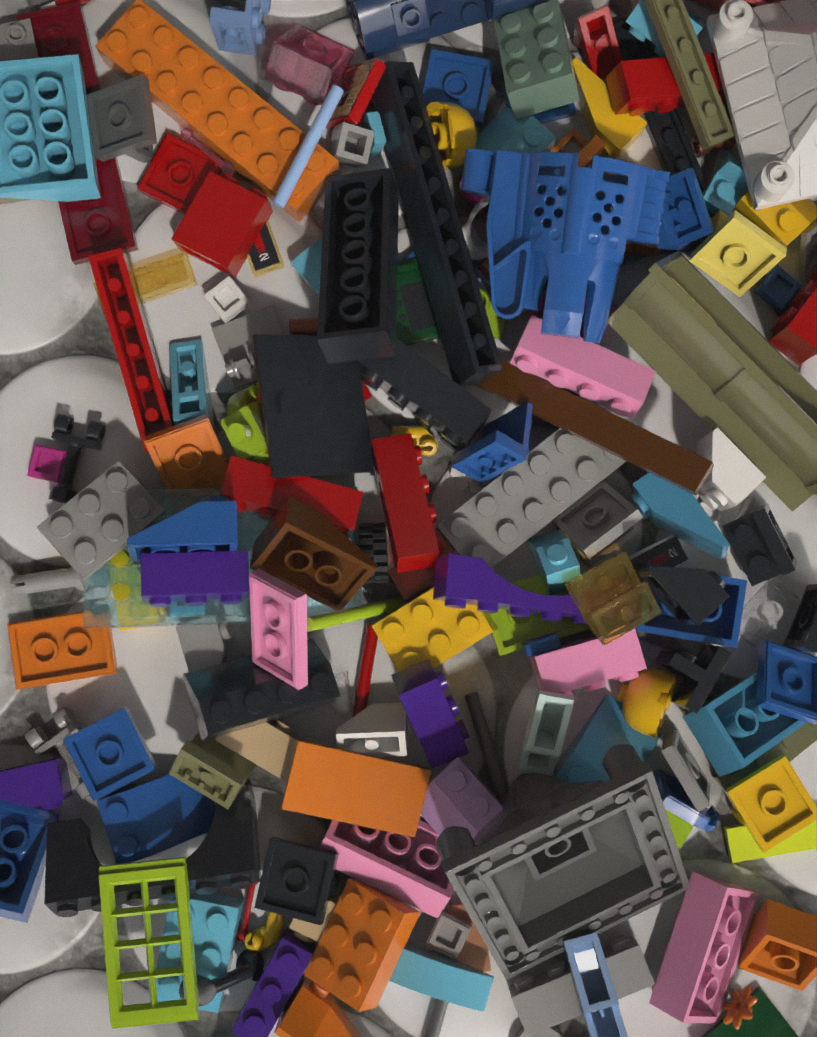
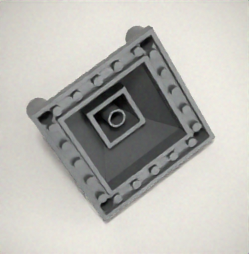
[435,744,691,980]

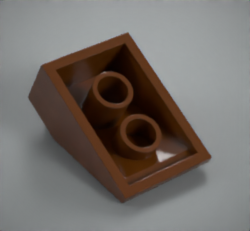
[250,496,377,611]

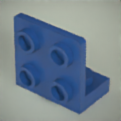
[451,401,533,484]

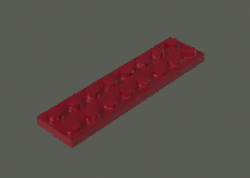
[16,1,138,265]

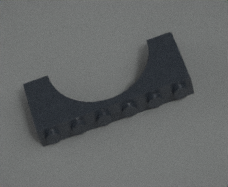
[44,791,261,917]

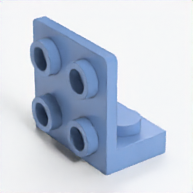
[209,0,271,56]

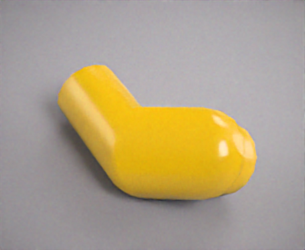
[392,426,438,456]
[244,912,284,952]

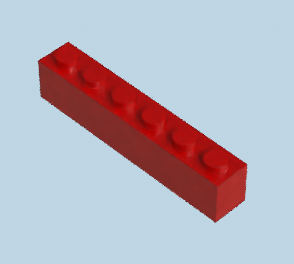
[88,248,175,454]

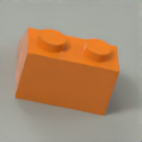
[738,899,817,991]

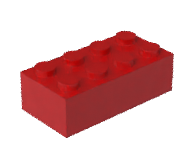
[768,267,817,365]

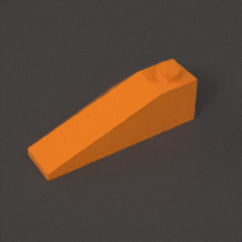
[274,976,361,1037]

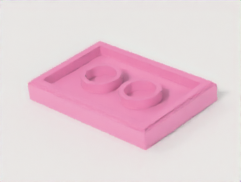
[249,569,308,690]

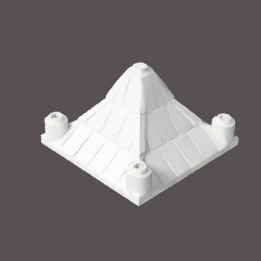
[706,0,817,211]

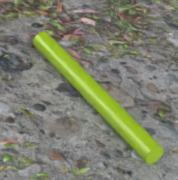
[307,597,406,632]

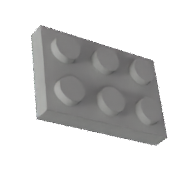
[37,461,165,581]

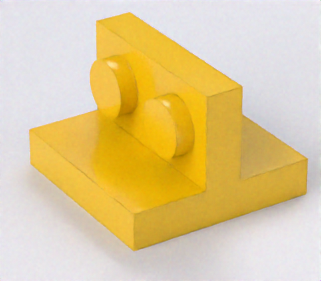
[724,755,817,852]

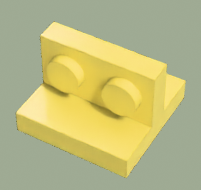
[689,210,787,297]

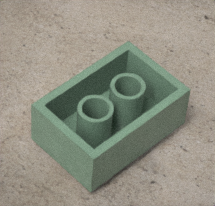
[494,0,580,120]

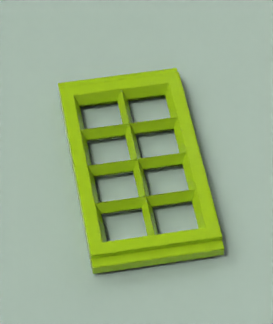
[99,857,199,1029]

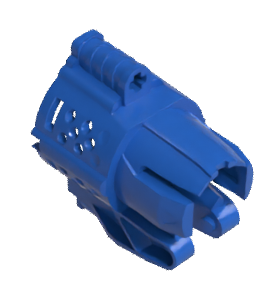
[461,149,670,343]

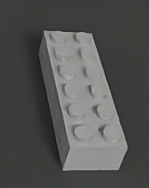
[436,402,626,568]

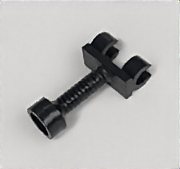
[48,414,106,504]

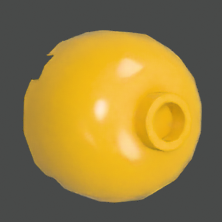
[426,102,477,170]
[617,668,677,739]

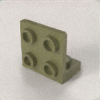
[169,731,256,809]

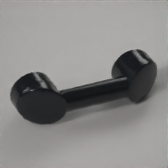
[179,949,264,1006]

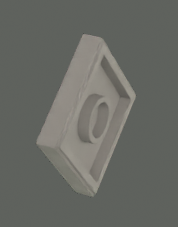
[661,728,710,812]

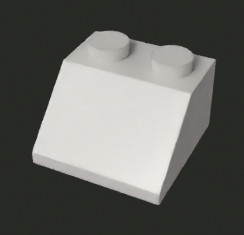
[697,427,766,511]

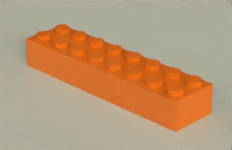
[95,0,341,223]

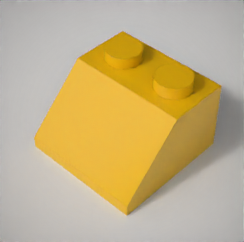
[732,191,817,247]

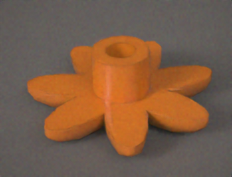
[723,986,758,1029]

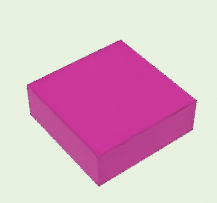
[27,444,68,483]

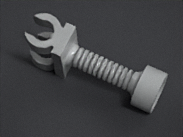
[25,706,90,800]

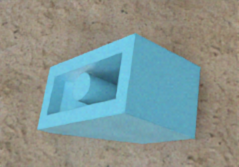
[527,530,581,596]

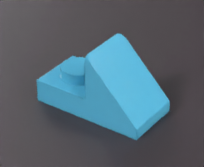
[702,151,748,216]

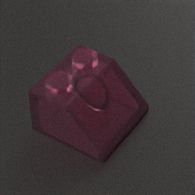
[264,24,355,105]

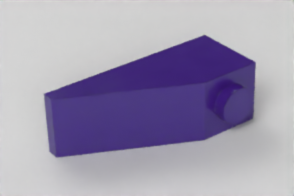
[0,756,73,811]

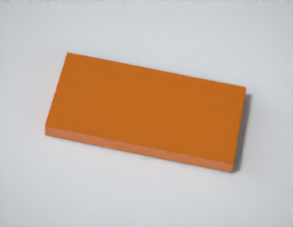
[281,739,431,837]

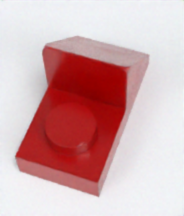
[573,5,622,80]

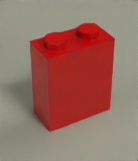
[171,171,273,278]

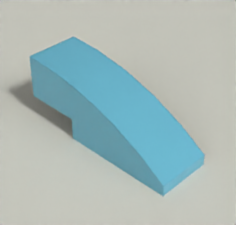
[389,943,494,1011]

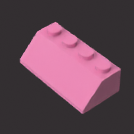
[510,315,656,419]
[319,820,454,918]
[649,871,760,1023]

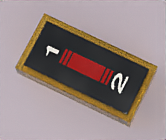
[247,219,285,278]

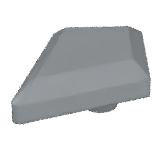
[799,221,817,281]

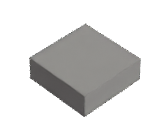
[426,910,472,958]

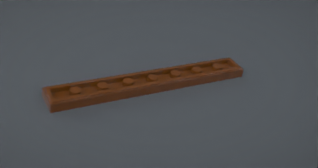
[475,359,714,496]

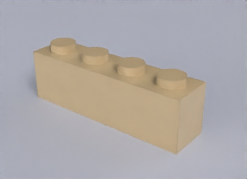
[215,719,321,782]

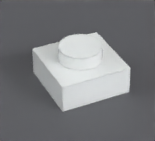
[204,276,251,323]

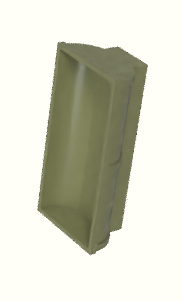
[607,251,817,512]

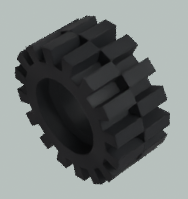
[359,522,389,584]

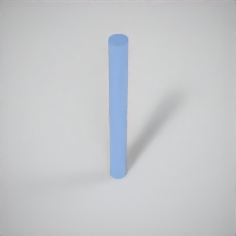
[272,85,344,209]

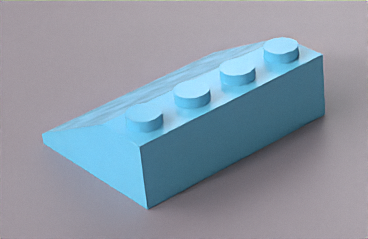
[0,54,101,202]

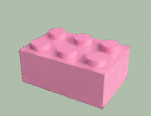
[529,627,647,696]

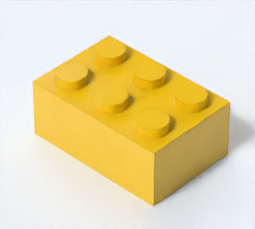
[372,588,498,671]

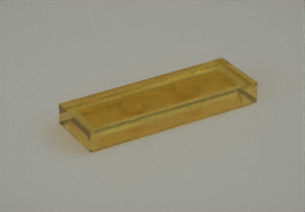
[93,251,198,315]

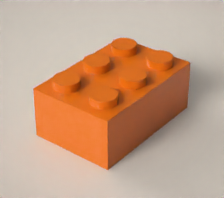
[304,879,421,1012]

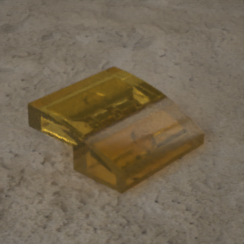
[564,552,662,645]

